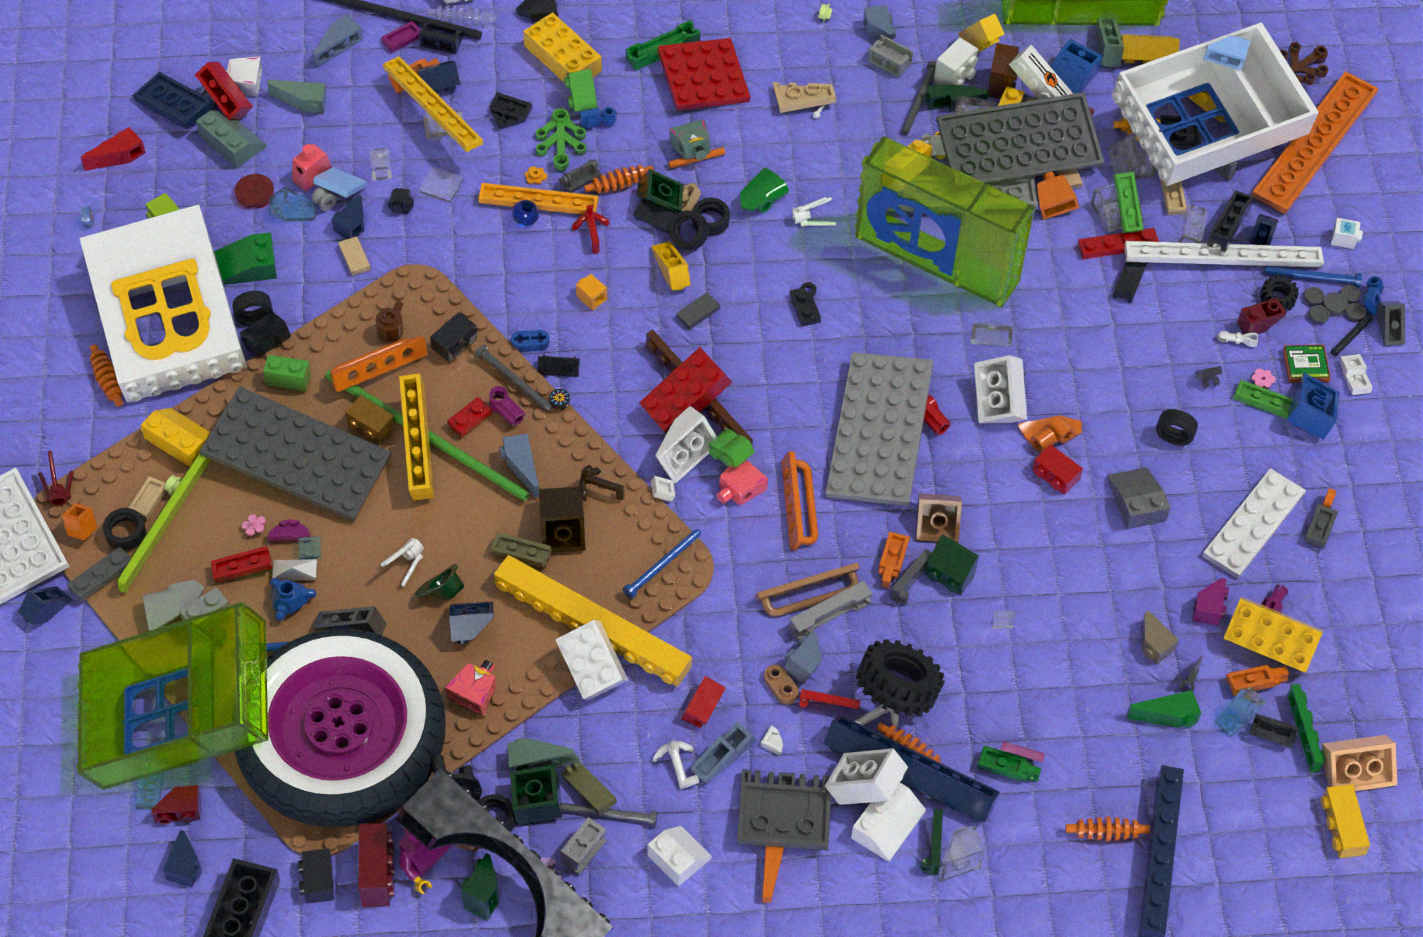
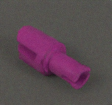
[1261,584,1288,612]

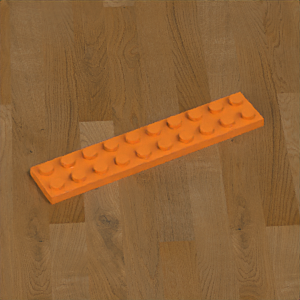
[1251,71,1379,214]

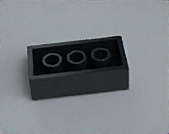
[203,858,280,937]

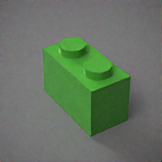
[564,69,598,112]
[263,355,311,392]

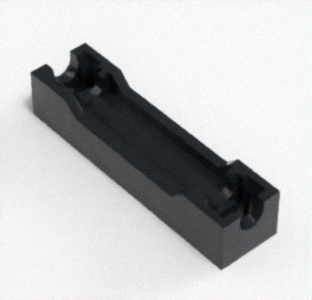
[1207,190,1254,252]

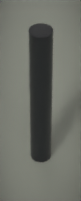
[1331,314,1373,356]

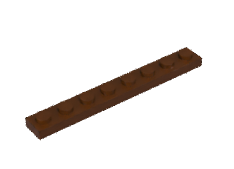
[645,330,753,445]

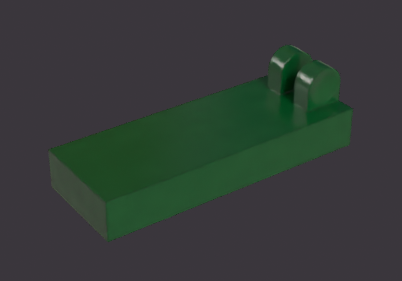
[920,809,943,875]

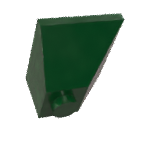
[637,169,684,213]

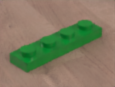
[1287,684,1325,773]

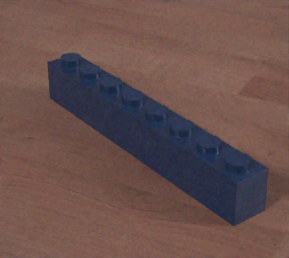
[823,714,1000,823]
[1139,765,1184,937]

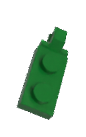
[977,746,1041,782]

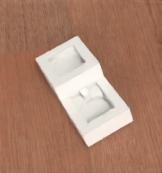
[1340,354,1372,395]

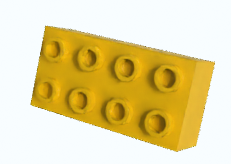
[523,12,602,82]
[1223,596,1324,673]

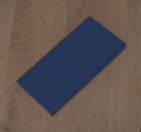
[132,72,214,129]

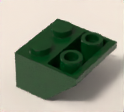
[461,853,500,922]

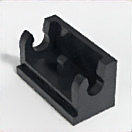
[419,23,463,54]

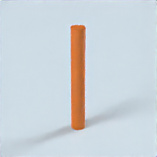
[668,147,725,169]

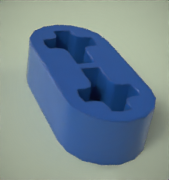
[511,330,550,352]

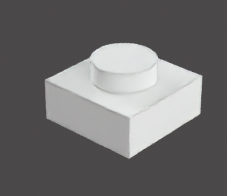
[651,476,675,502]

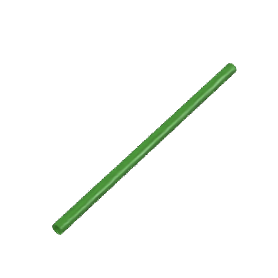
[325,369,530,501]

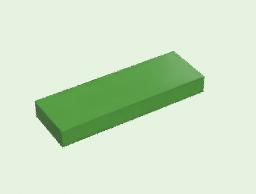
[1113,172,1144,233]
[1233,380,1293,419]

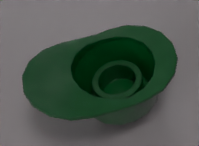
[415,564,464,600]

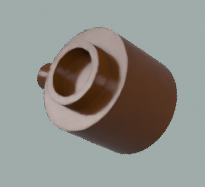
[375,301,404,342]

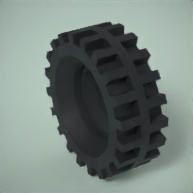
[856,639,945,716]

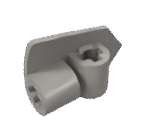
[143,580,205,633]

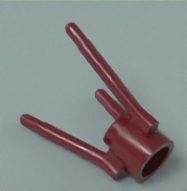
[38,451,74,506]

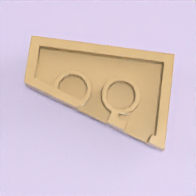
[772,82,836,113]

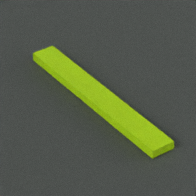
[118,453,211,594]

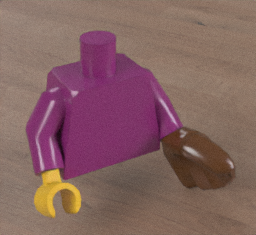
[398,829,482,894]

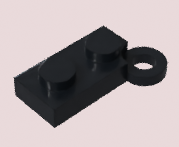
[789,282,821,327]

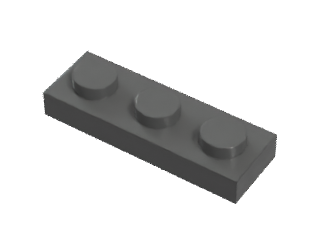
[67,547,131,602]

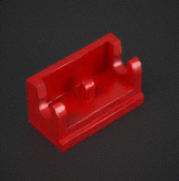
[681,676,726,728]

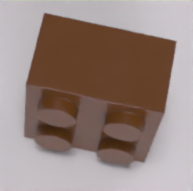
[987,43,1019,99]

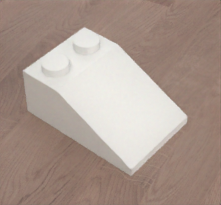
[655,406,717,484]

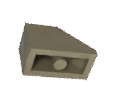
[1142,611,1179,664]

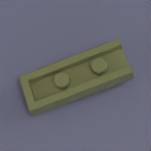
[490,532,552,568]
[561,762,617,816]

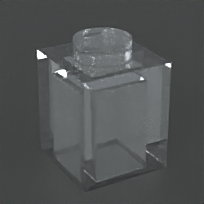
[369,148,392,180]

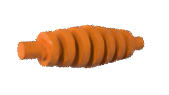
[583,164,654,194]
[89,344,124,407]
[876,722,942,764]
[1065,816,1150,841]

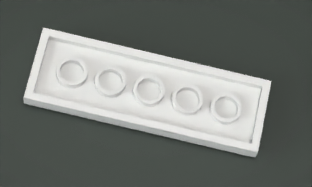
[1202,468,1306,579]

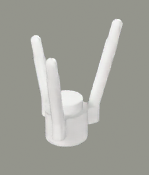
[792,197,836,227]
[380,538,424,587]

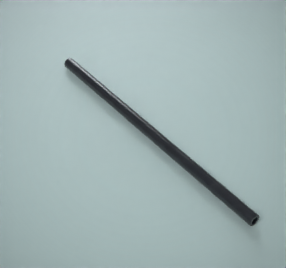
[325,0,482,40]

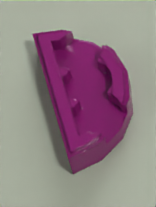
[267,519,311,543]
[1000,742,1045,762]

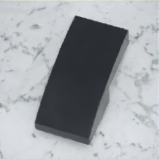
[633,200,676,233]

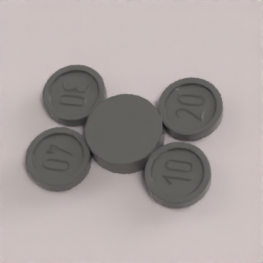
[1304,285,1366,324]

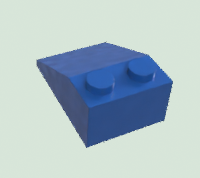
[1287,373,1340,440]

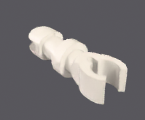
[1218,331,1259,347]

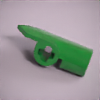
[740,168,789,213]

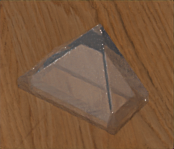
[971,321,1013,347]

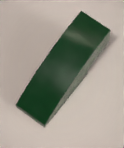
[925,84,988,113]

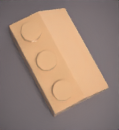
[1322,735,1397,791]

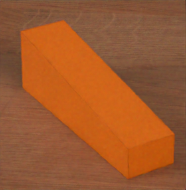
[762,846,784,903]

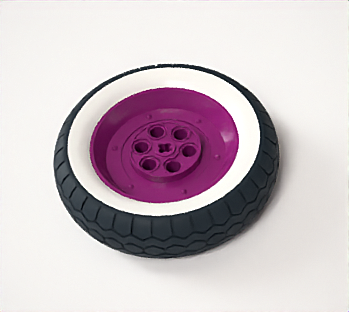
[232,629,446,827]

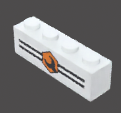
[1009,45,1073,99]

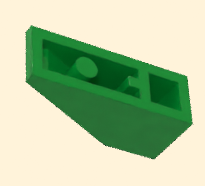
[1127,690,1201,728]

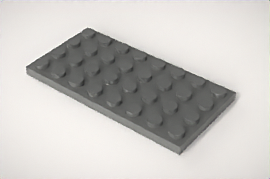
[936,92,1104,190]
[200,386,391,522]

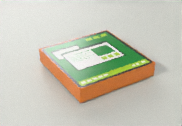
[1283,344,1331,383]

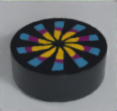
[549,389,570,410]

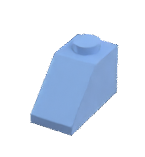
[1203,35,1250,70]

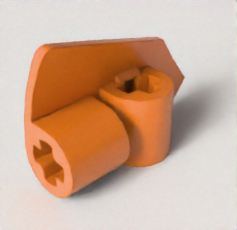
[1018,415,1082,453]

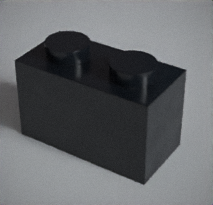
[239,312,291,358]
[430,312,477,362]
[298,848,334,903]

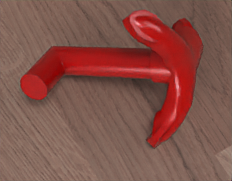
[572,205,610,254]

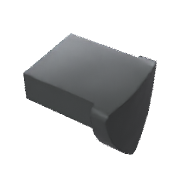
[1215,161,1238,181]

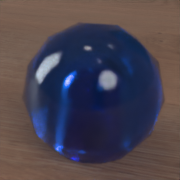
[512,199,539,227]

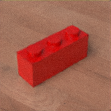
[195,62,253,120]

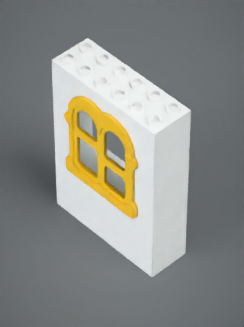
[80,205,247,403]

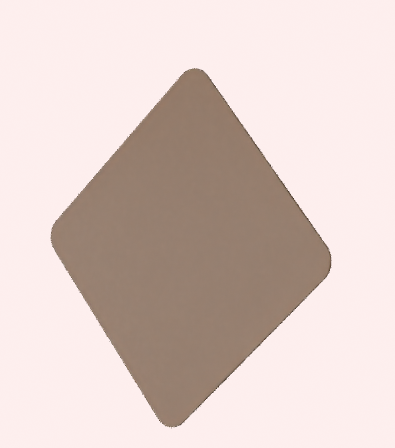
[34,264,714,856]

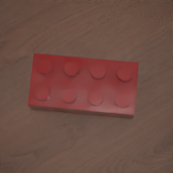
[639,347,732,434]

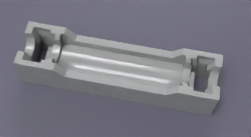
[789,581,873,642]

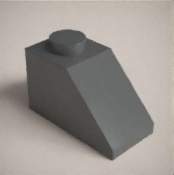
[1378,301,1405,345]

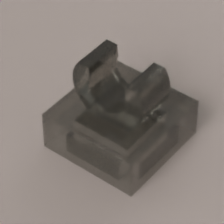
[1195,366,1223,388]

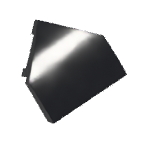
[516,0,559,22]
[489,92,533,128]

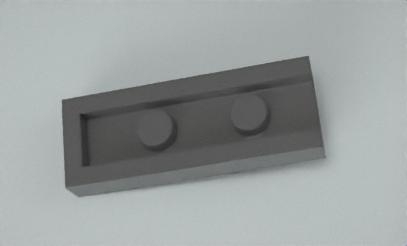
[890,549,932,604]

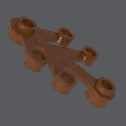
[1280,42,1329,85]

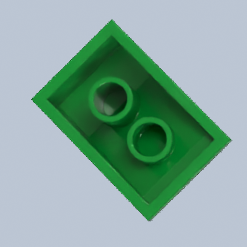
[214,232,277,285]

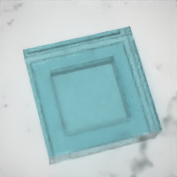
[298,536,321,560]

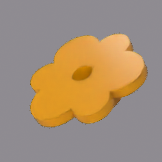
[525,166,547,185]

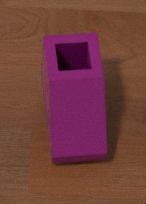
[1192,578,1229,626]

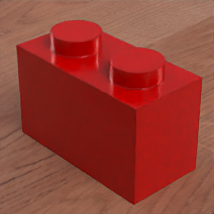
[1032,444,1083,495]

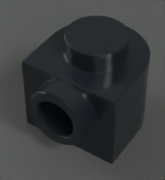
[388,188,414,214]

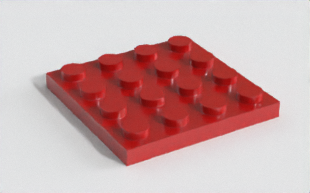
[657,38,751,111]

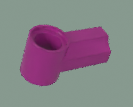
[489,386,526,426]

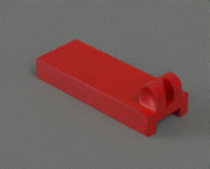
[211,546,273,583]
[799,689,861,710]

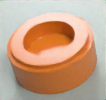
[1322,488,1336,508]

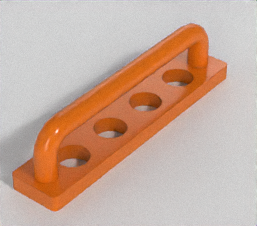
[330,336,428,392]
[781,451,818,551]

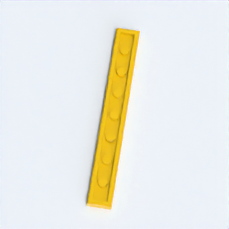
[383,56,483,152]

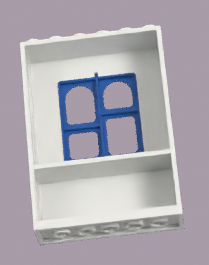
[1112,22,1319,186]

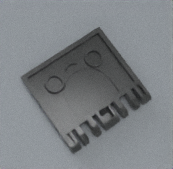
[737,769,831,851]

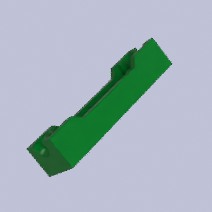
[626,20,701,71]

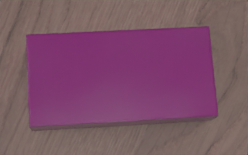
[381,21,421,53]

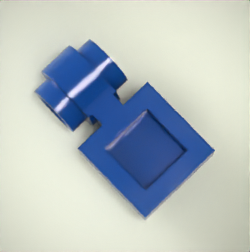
[579,107,617,129]
[1363,276,1384,315]

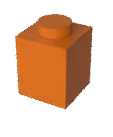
[62,503,97,540]

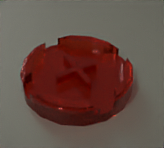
[234,174,274,209]

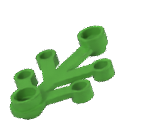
[536,108,586,171]

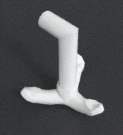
[855,702,899,727]
[653,740,699,790]

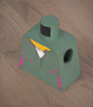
[669,119,711,160]

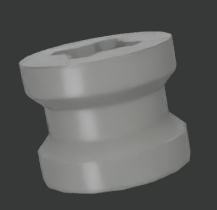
[312,187,337,211]

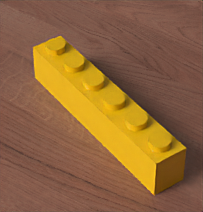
[399,373,434,501]

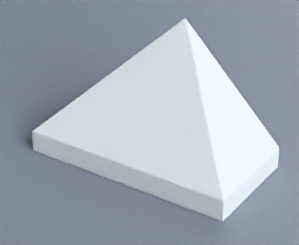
[272,559,317,581]

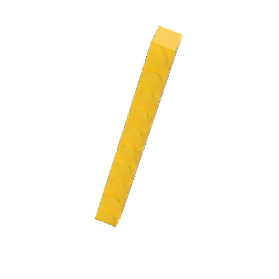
[494,555,692,687]

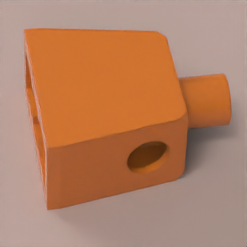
[1037,172,1079,220]

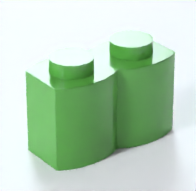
[708,429,755,468]

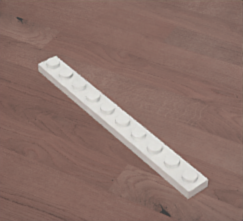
[1124,241,1324,268]

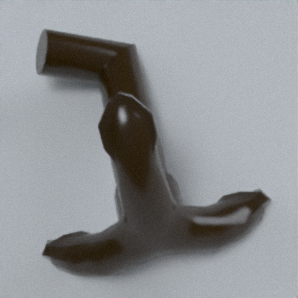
[579,465,625,501]

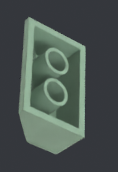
[196,110,267,168]

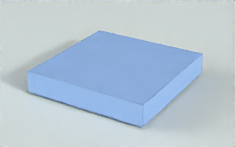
[313,167,367,197]

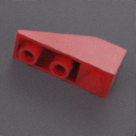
[80,127,145,171]

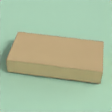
[338,236,371,276]
[128,476,166,520]

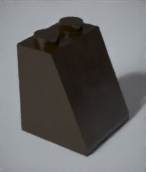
[539,486,586,553]

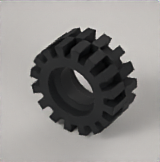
[1260,275,1299,312]

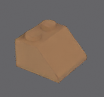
[916,493,962,543]

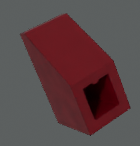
[1237,298,1286,334]
[152,785,201,824]

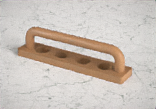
[755,562,860,617]

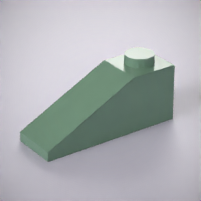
[1097,17,1124,67]
[267,80,327,114]
[507,738,580,771]

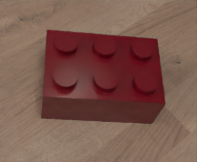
[358,823,395,907]

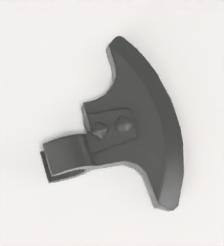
[1180,656,1203,691]

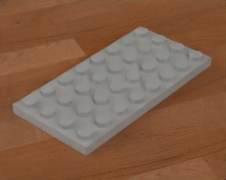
[826,352,934,506]

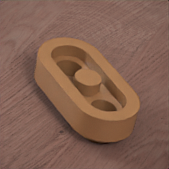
[764,665,798,705]

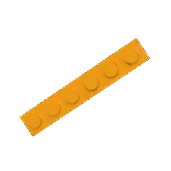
[478,183,599,215]

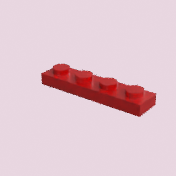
[1077,228,1159,260]

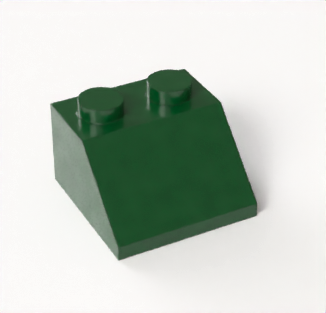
[925,534,979,595]

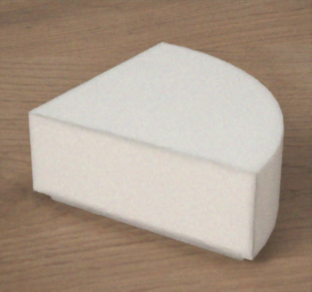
[761,725,783,756]

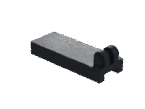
[1113,262,1148,304]

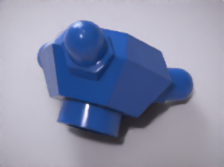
[270,578,317,621]

